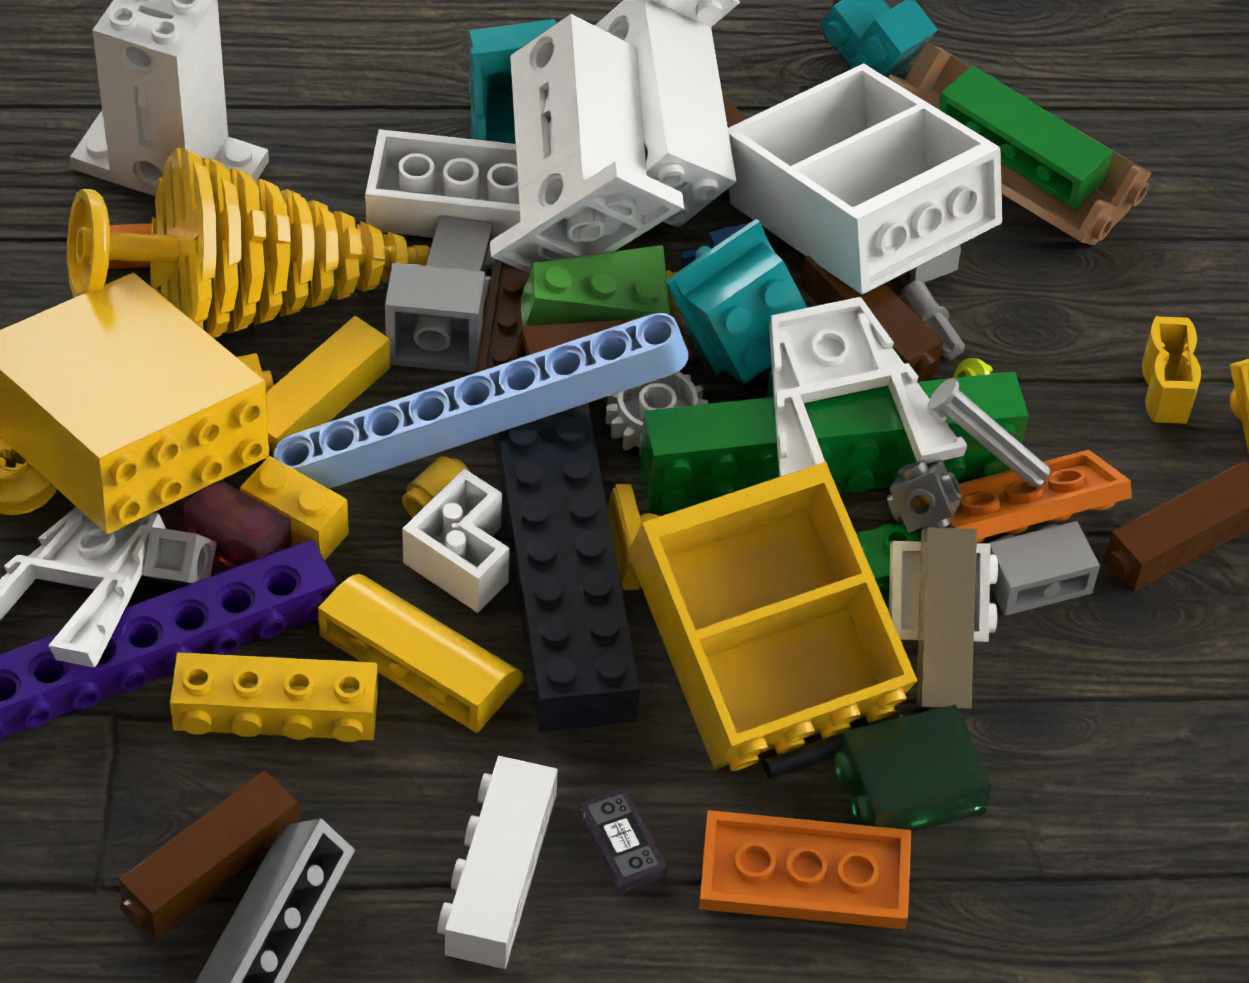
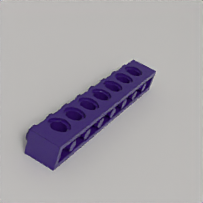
[0,539,337,740]

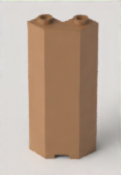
[888,42,1151,245]

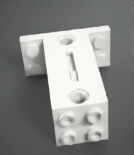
[70,0,269,196]
[595,0,740,228]
[490,14,684,273]

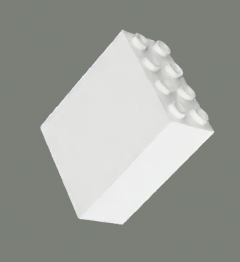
[728,64,1002,295]

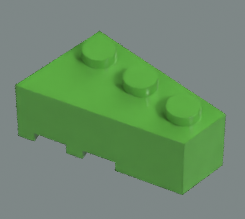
[521,245,670,326]

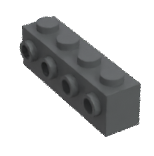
[195,818,355,983]

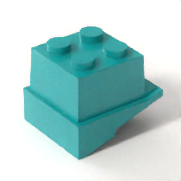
[469,19,557,144]
[665,219,807,384]

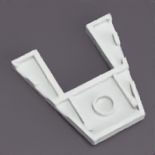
[769,297,967,477]
[0,507,165,668]

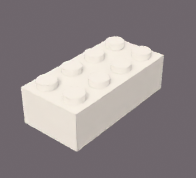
[365,129,520,239]

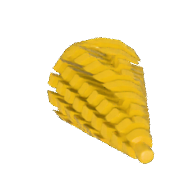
[67,147,431,339]

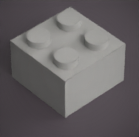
[385,263,485,373]

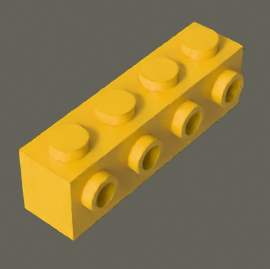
[170,653,378,742]

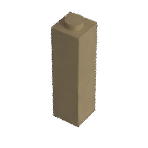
[916,527,977,718]

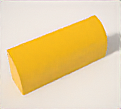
[318,574,524,733]

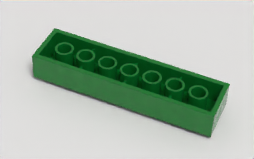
[639,372,1029,513]

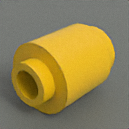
[402,456,470,518]

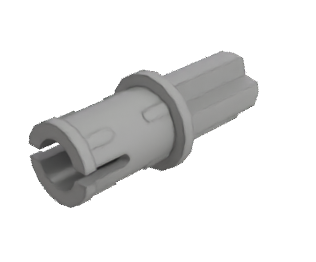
[899,281,965,360]

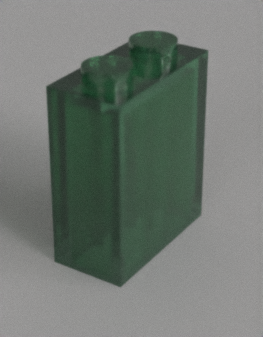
[834,705,992,832]

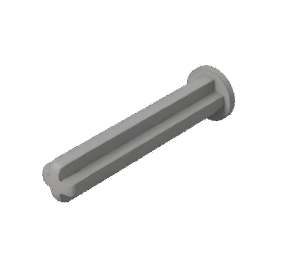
[928,378,1050,488]

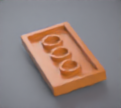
[918,450,1132,543]
[699,810,911,930]

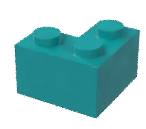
[819,0,938,78]

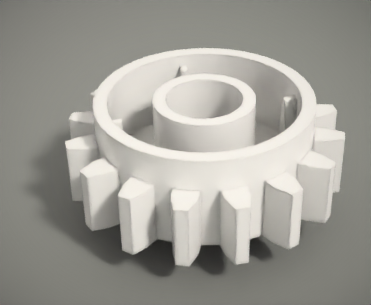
[606,372,708,455]

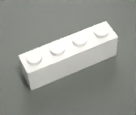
[437,756,558,969]

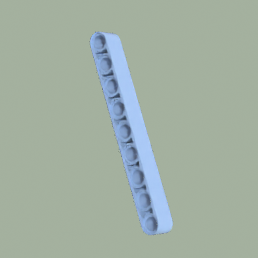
[273,313,688,489]

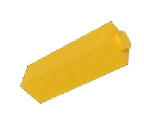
[266,316,390,459]

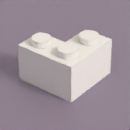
[402,469,509,613]

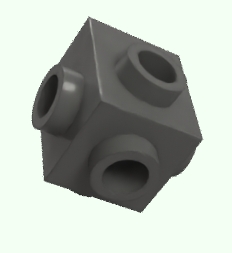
[887,460,961,533]

